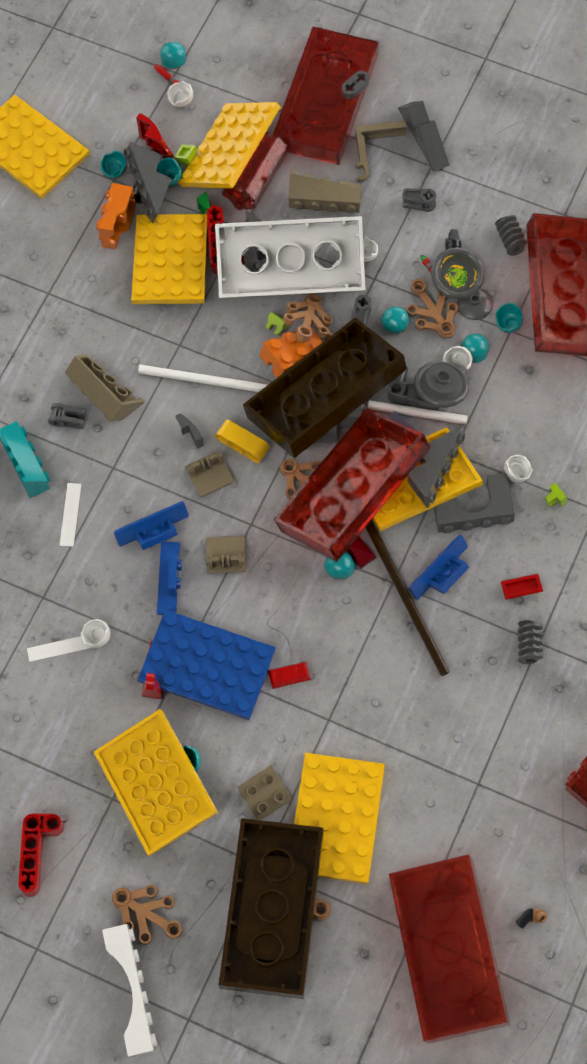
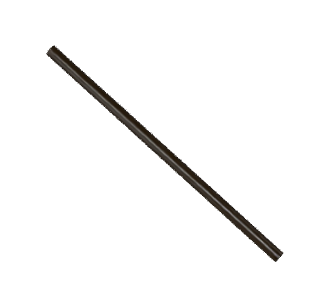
[333,460,450,676]

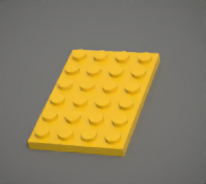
[0,95,90,199]
[178,102,281,188]
[131,214,208,304]
[346,427,483,532]
[94,709,218,856]
[294,753,385,884]

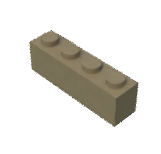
[289,170,361,213]
[65,354,145,422]

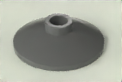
[457,288,493,320]

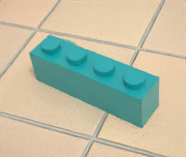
[0,421,51,498]

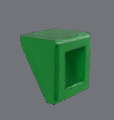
[197,191,210,214]

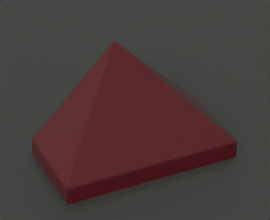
[338,529,376,569]

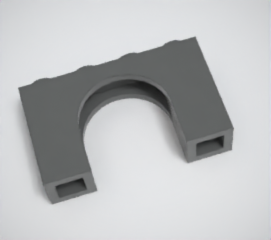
[433,473,515,533]

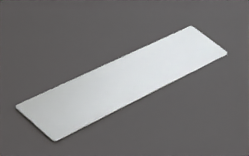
[60,483,81,547]
[27,636,91,662]

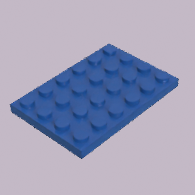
[137,609,276,721]

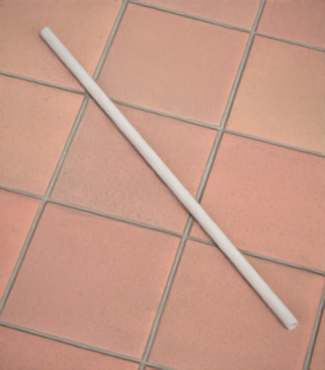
[138,365,468,425]

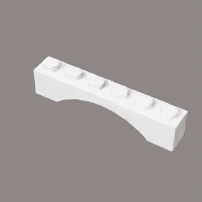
[102,924,157,1058]

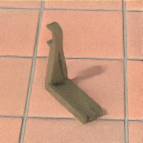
[355,121,407,182]

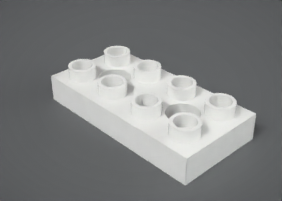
[215,216,365,298]

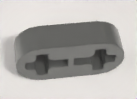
[341,71,369,99]

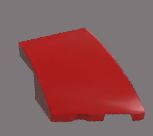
[136,113,179,164]

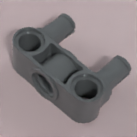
[388,367,440,411]

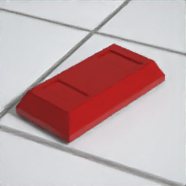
[501,574,543,600]
[268,661,311,689]

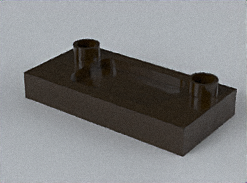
[243,317,407,459]
[218,818,324,999]

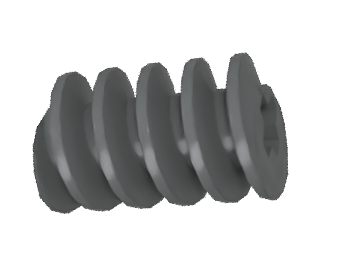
[495,215,527,256]
[518,620,543,664]

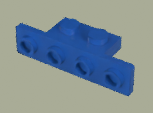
[114,501,189,550]
[409,534,469,600]
[157,542,182,615]

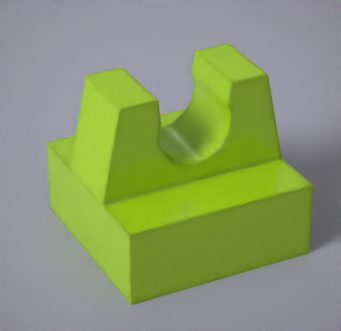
[174,144,198,167]
[266,312,290,335]
[545,483,568,507]

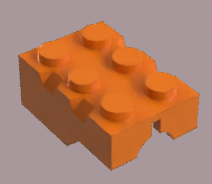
[96,183,136,250]
[259,326,323,378]

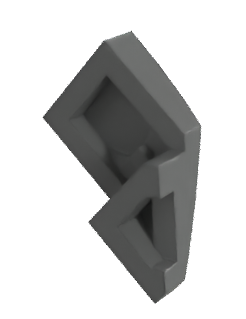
[175,413,204,449]

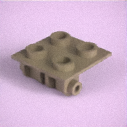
[184,451,235,497]
[206,536,246,574]
[238,765,292,820]

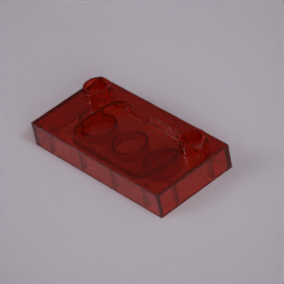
[272,26,379,165]
[526,213,587,356]
[274,408,430,562]
[389,854,511,1044]

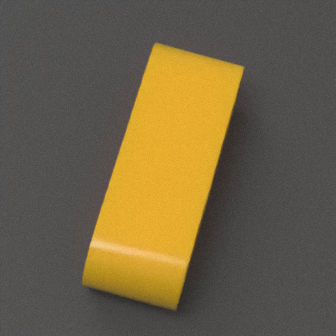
[215,420,270,463]

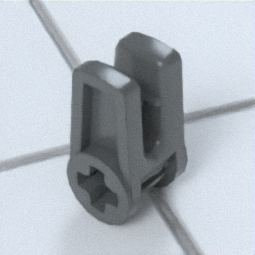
[402,188,436,212]
[351,295,371,325]
[48,403,86,429]

